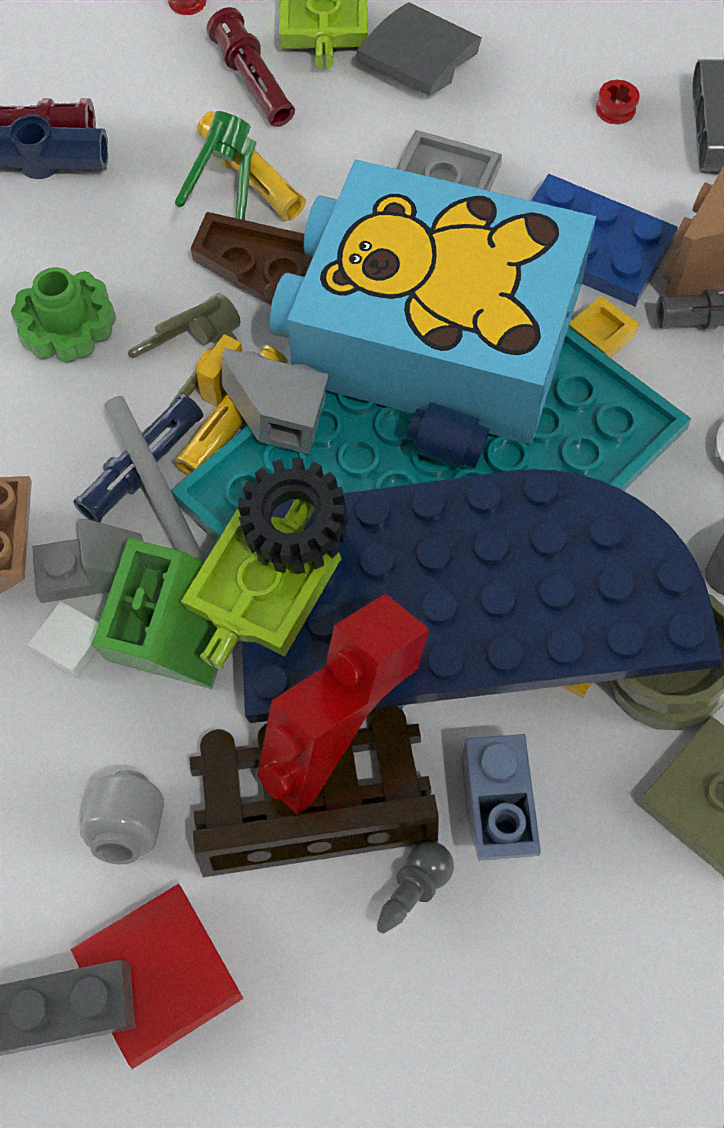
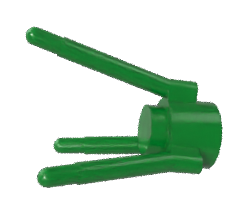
[175,111,257,220]

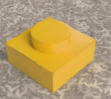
[569,295,639,358]
[196,334,243,407]

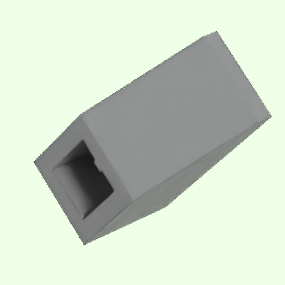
[222,348,329,454]

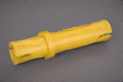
[197,111,306,221]
[174,345,288,476]

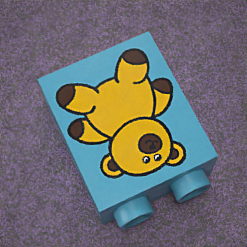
[269,159,596,445]

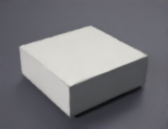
[27,601,99,678]

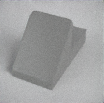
[32,519,143,603]

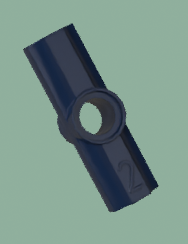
[0,115,109,180]

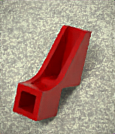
[257,594,430,815]

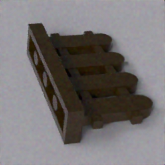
[189,706,439,878]

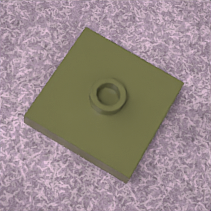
[637,716,724,876]

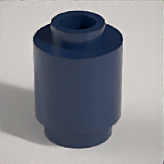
[406,402,490,469]

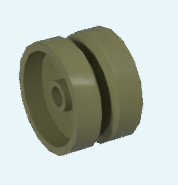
[608,593,724,730]

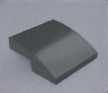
[356,2,482,96]

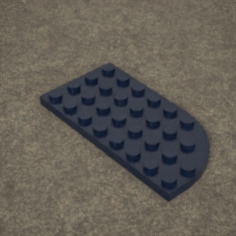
[236,469,723,723]

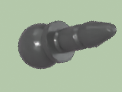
[377,841,454,933]

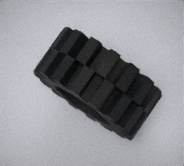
[238,458,348,574]

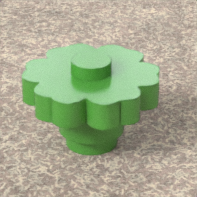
[11,267,116,362]

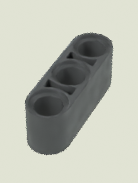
[692,59,724,172]

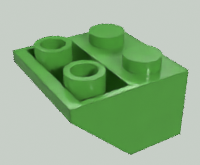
[92,537,218,689]

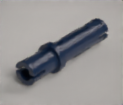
[73,394,204,523]

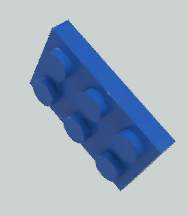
[531,173,678,307]

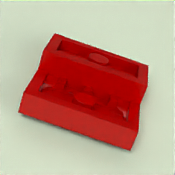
[70,883,244,1069]

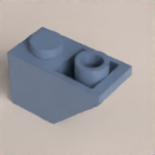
[461,734,541,861]

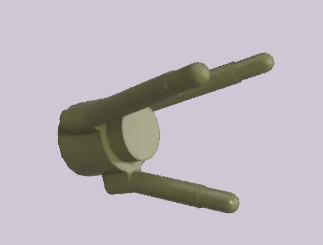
[128,293,241,406]

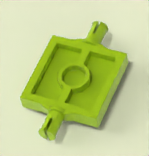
[280,0,368,69]
[181,499,341,669]

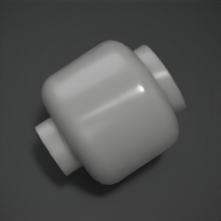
[80,770,164,865]

